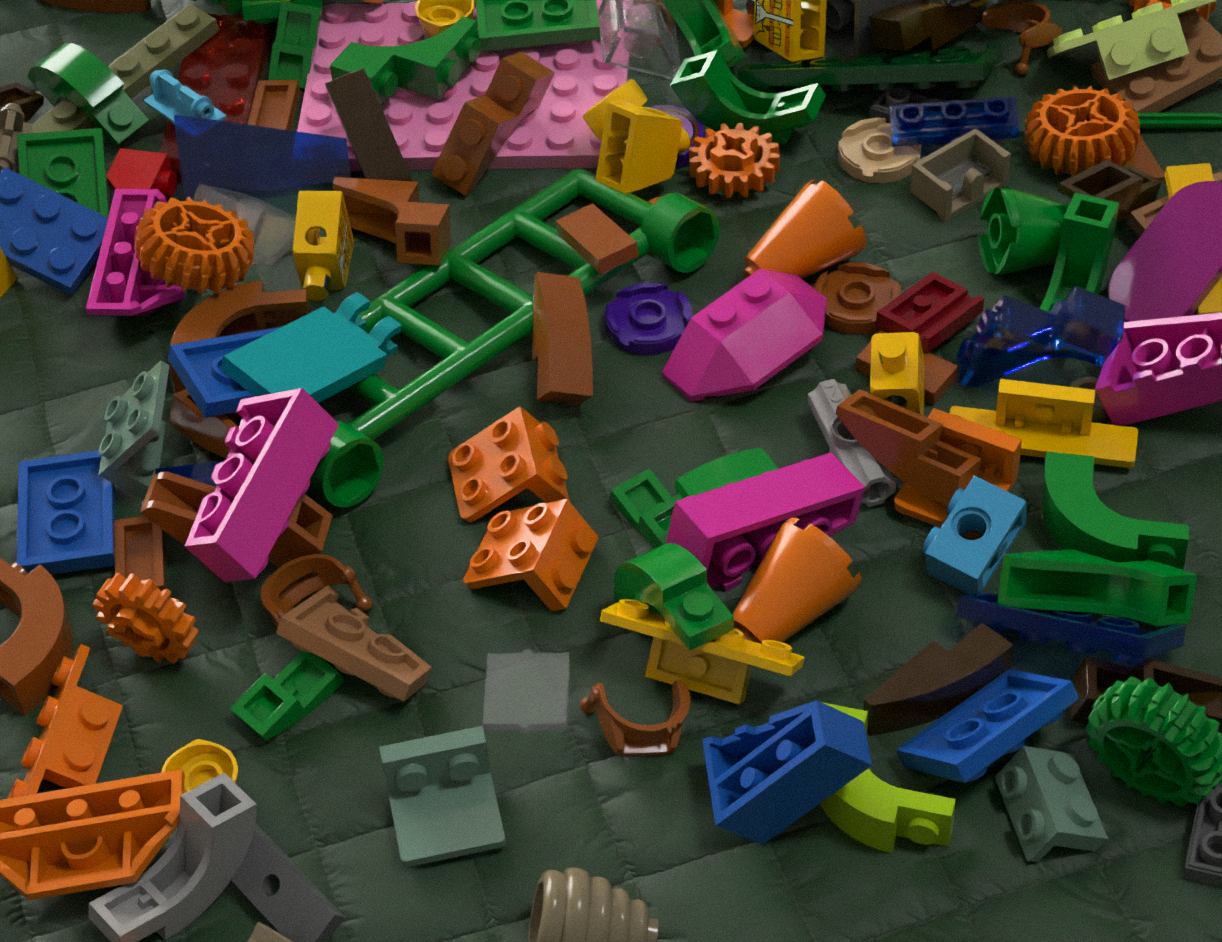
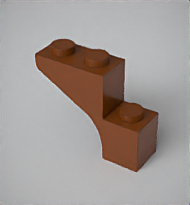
[431,52,556,196]
[333,177,451,265]
[140,472,333,568]

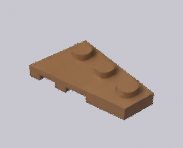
[276,585,432,701]

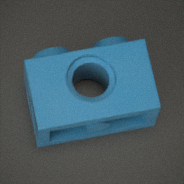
[922,475,1026,599]

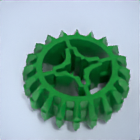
[1085,676,1222,807]

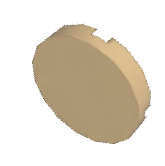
[838,117,922,184]

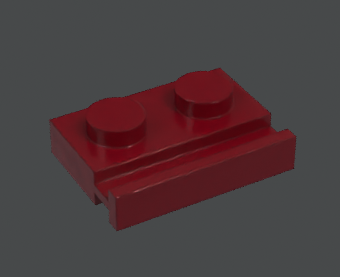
[876,272,984,353]

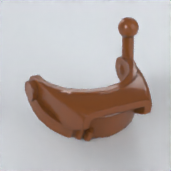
[982,0,1063,76]
[260,554,373,628]
[580,680,690,757]

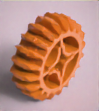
[1025,85,1140,177]
[134,197,255,295]

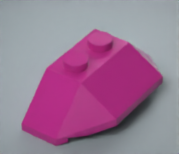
[86,189,187,316]
[662,269,827,402]

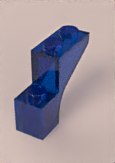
[956,286,1125,387]

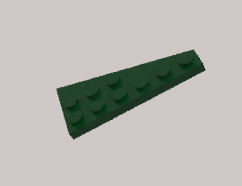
[737,42,1001,93]

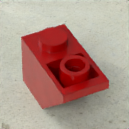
[106,148,177,202]

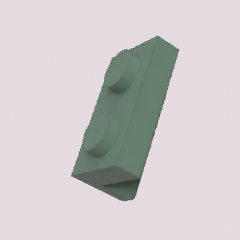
[996,746,1108,862]

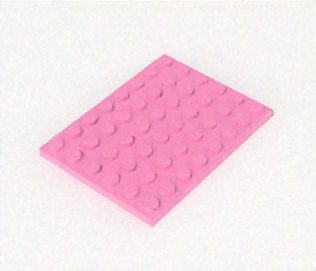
[292,0,632,172]

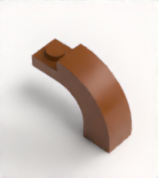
[168,280,311,393]
[0,558,74,716]

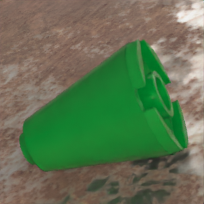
[979,187,1070,275]

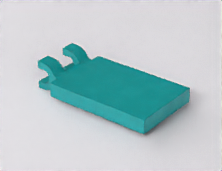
[221,292,402,403]

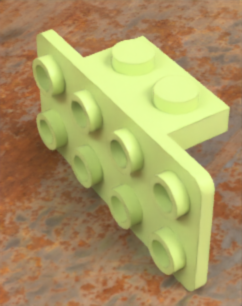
[1046,0,1216,81]

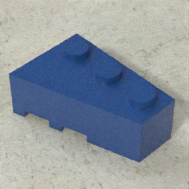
[702,700,872,845]

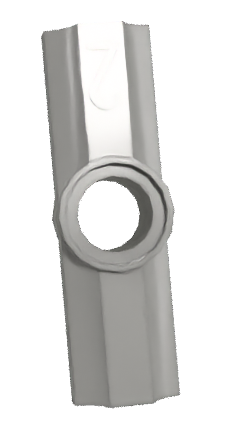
[808,379,896,507]

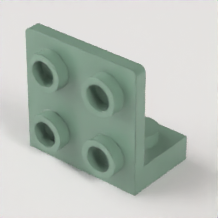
[98,361,169,499]
[379,726,506,867]

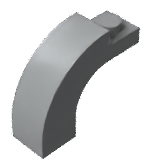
[89,773,257,942]

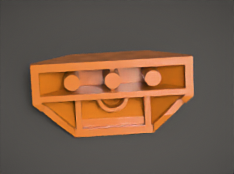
[0,769,185,900]

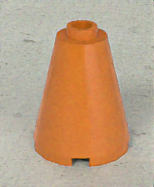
[743,179,867,279]
[732,517,862,644]

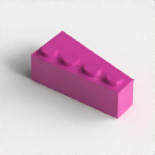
[1095,313,1222,426]
[185,388,339,582]
[666,452,865,592]

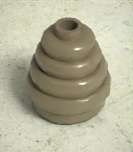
[528,867,658,942]

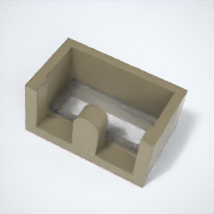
[911,128,1011,223]

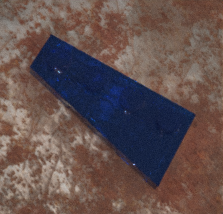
[174,115,352,198]
[956,592,1186,664]

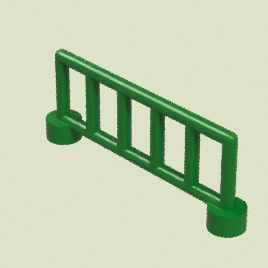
[309,168,720,508]

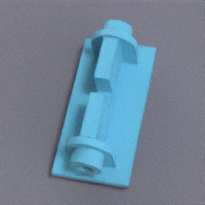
[143,69,227,138]

